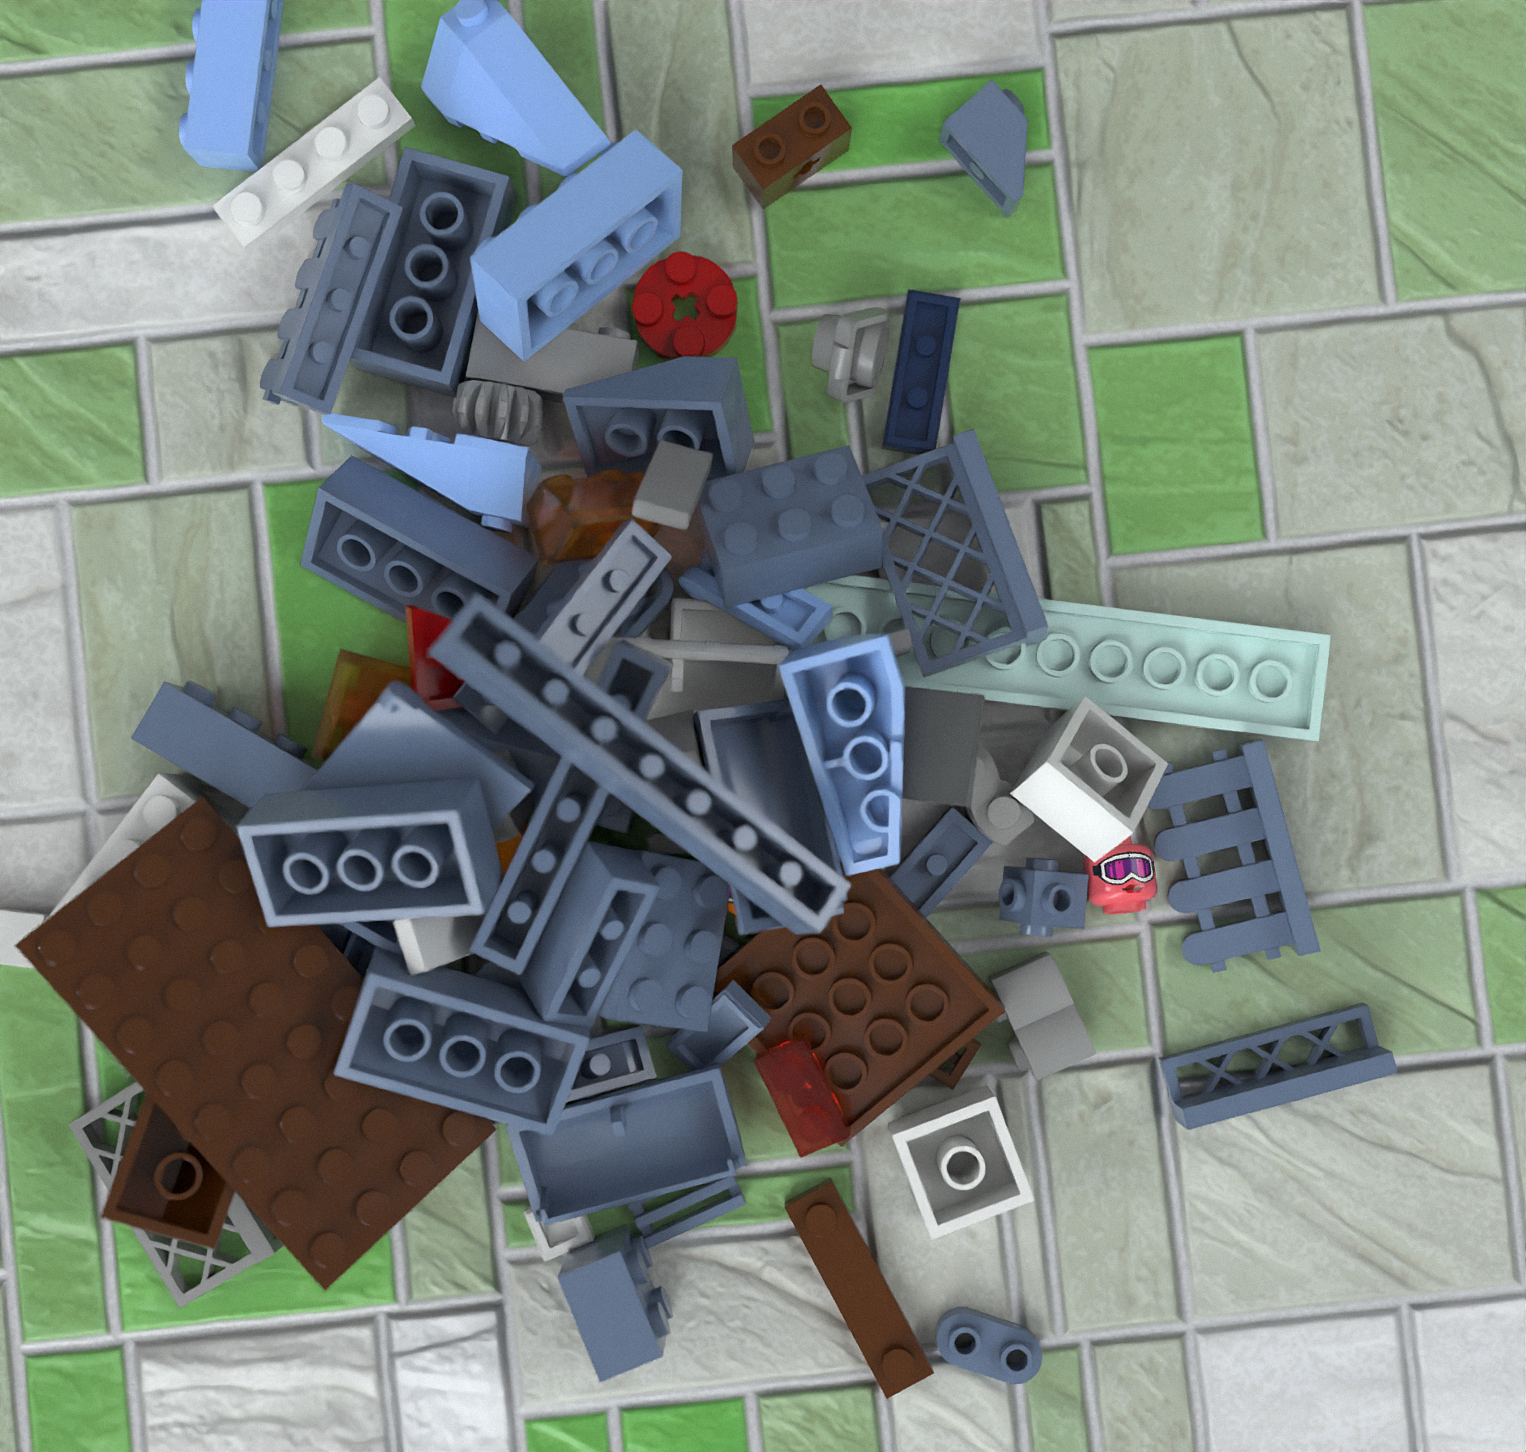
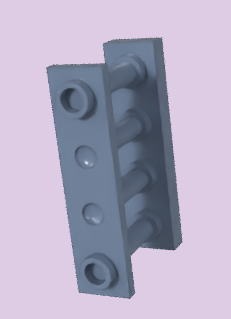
[453,519,673,733]

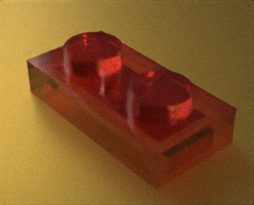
[754,1034,851,1158]

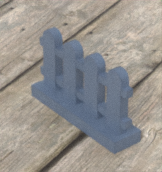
[260,183,403,415]
[1147,739,1321,973]

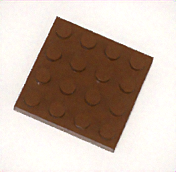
[713,860,1005,1147]

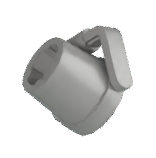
[812,307,890,403]

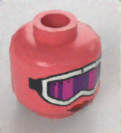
[1082,835,1158,915]

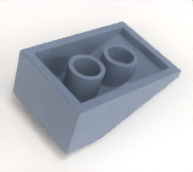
[563,356,754,481]

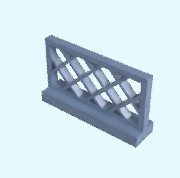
[862,429,1048,678]

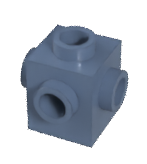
[999,857,1089,937]

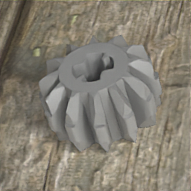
[451,380,545,447]

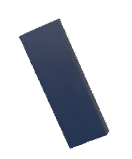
[881,289,960,455]

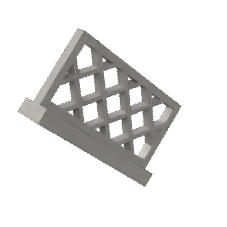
[68,1082,284,1308]

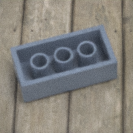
[349,147,518,397]
[236,777,504,927]

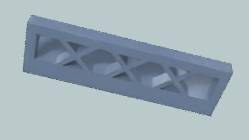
[1158,1003,1398,1130]

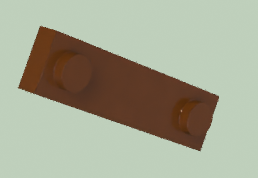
[784,1177,934,1399]

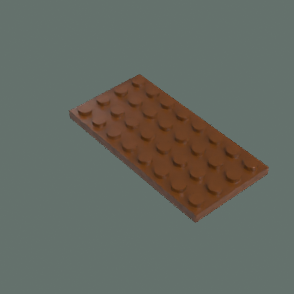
[15,796,497,1291]

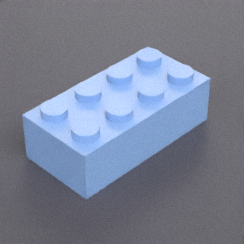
[470,129,682,362]

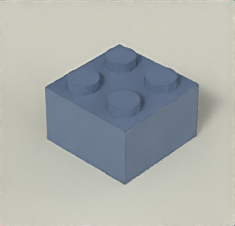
[557,1224,673,1383]

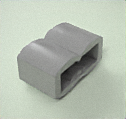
[963,744,1035,846]
[988,951,1097,1081]

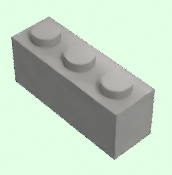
[466,313,641,403]

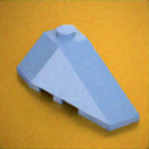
[421,0,611,177]
[321,413,541,534]
[778,633,905,876]

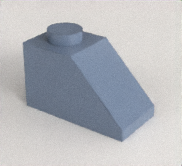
[938,80,1028,218]

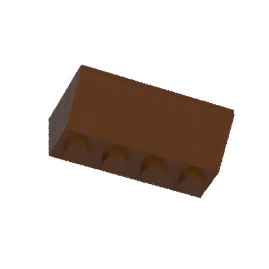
[100,1093,235,1250]

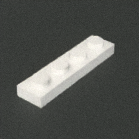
[212,77,416,253]

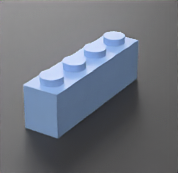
[179,0,284,172]

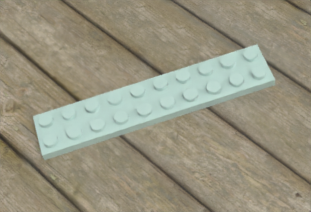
[789,575,1331,742]

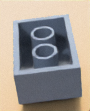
[695,445,883,608]
[597,850,730,1032]

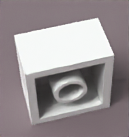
[1010,696,1168,863]
[887,1085,1035,1240]

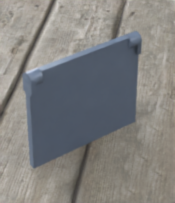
[299,681,534,830]

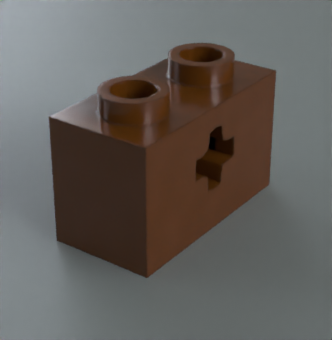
[732,84,852,209]

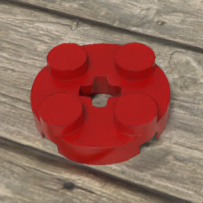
[632,251,738,361]

